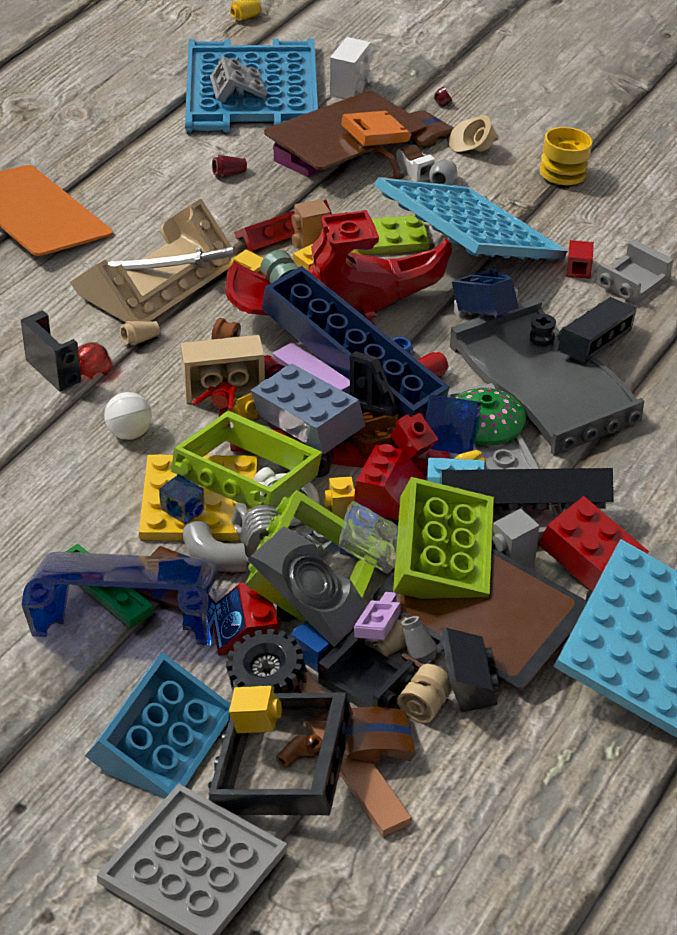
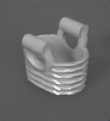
[231,503,279,558]

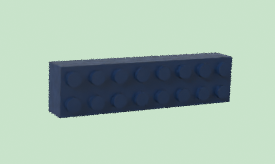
[261,266,450,420]

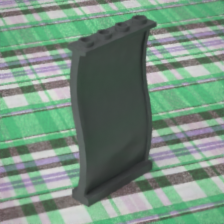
[450,297,645,456]

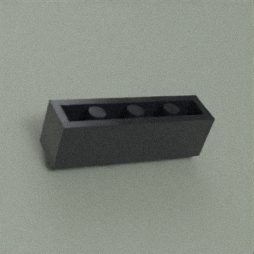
[558,297,637,363]

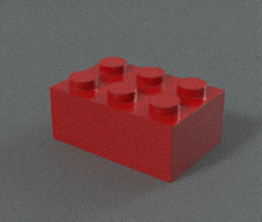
[539,496,649,592]

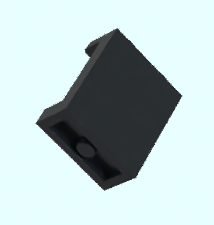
[21,310,81,392]
[318,629,415,708]

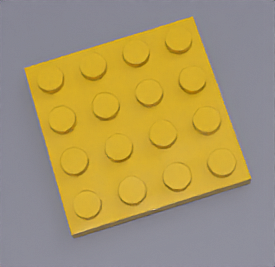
[139,454,257,541]

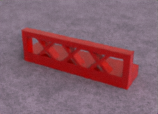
[234,199,332,251]

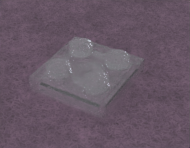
[338,501,398,574]

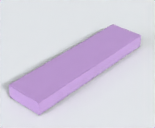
[272,342,350,394]

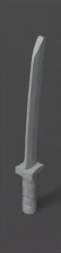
[108,246,237,270]

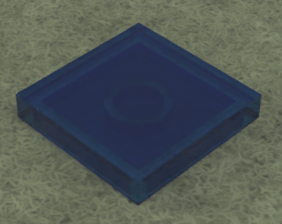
[425,394,482,454]

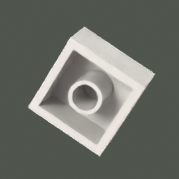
[330,37,373,99]

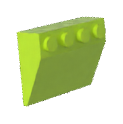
[393,477,494,599]

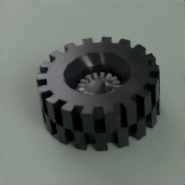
[226,629,307,693]

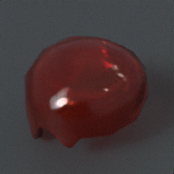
[78,342,113,379]

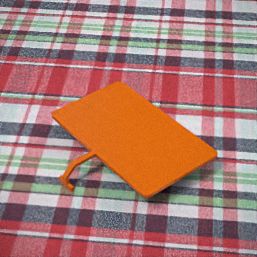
[0,165,113,256]

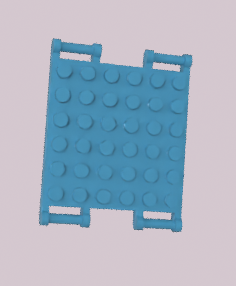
[185,39,318,133]

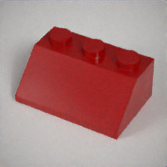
[353,444,427,520]

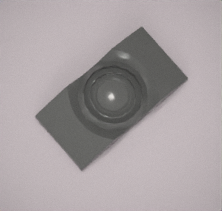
[248,526,366,647]

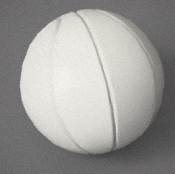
[104,392,152,440]

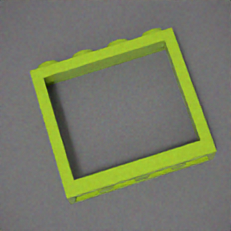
[171,411,322,509]
[245,489,383,623]

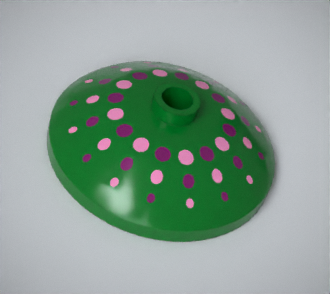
[445,387,526,446]

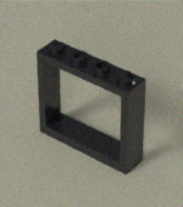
[208,692,353,816]

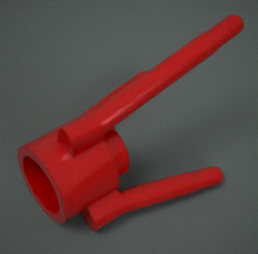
[192,382,237,417]

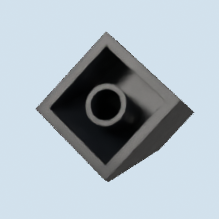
[441,628,501,713]

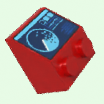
[210,583,278,656]

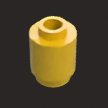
[230,0,262,21]

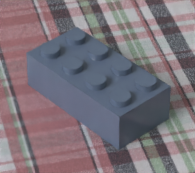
[251,364,365,454]

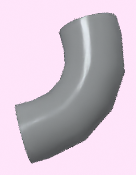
[182,521,247,573]

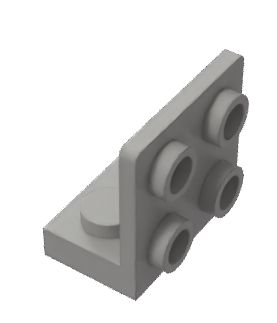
[210,56,267,103]

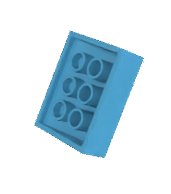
[85,652,231,798]

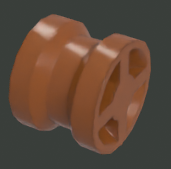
[211,318,241,340]

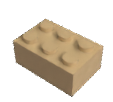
[181,335,265,404]

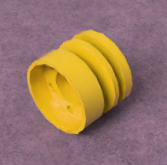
[539,127,592,185]

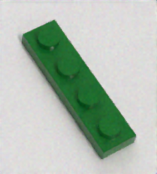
[55,544,154,629]

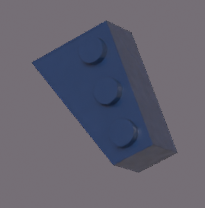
[452,267,519,318]

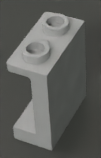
[596,239,673,305]

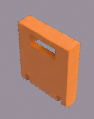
[341,111,411,146]

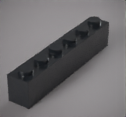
[440,468,614,511]

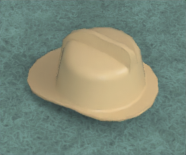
[449,115,499,152]

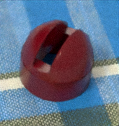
[434,86,453,106]

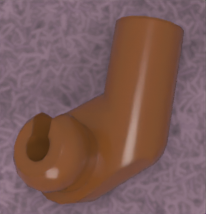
[276,735,322,767]

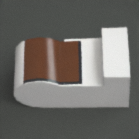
[396,145,435,182]

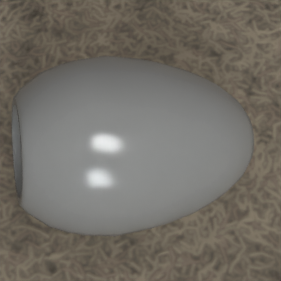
[429,159,458,185]

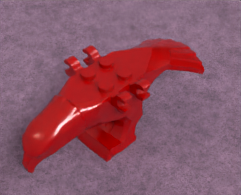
[225,210,452,325]

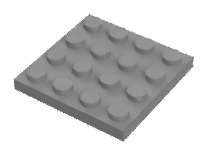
[97,784,287,935]

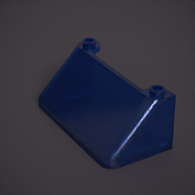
[21,551,218,645]

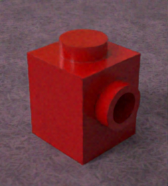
[390,413,439,460]

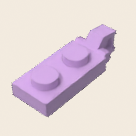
[354,592,401,641]

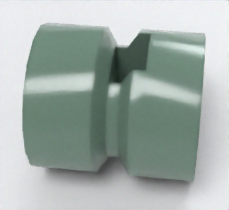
[260,250,299,283]

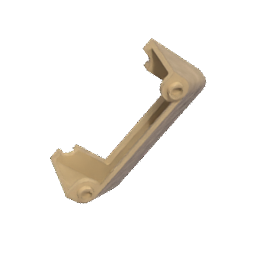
[70,198,235,322]

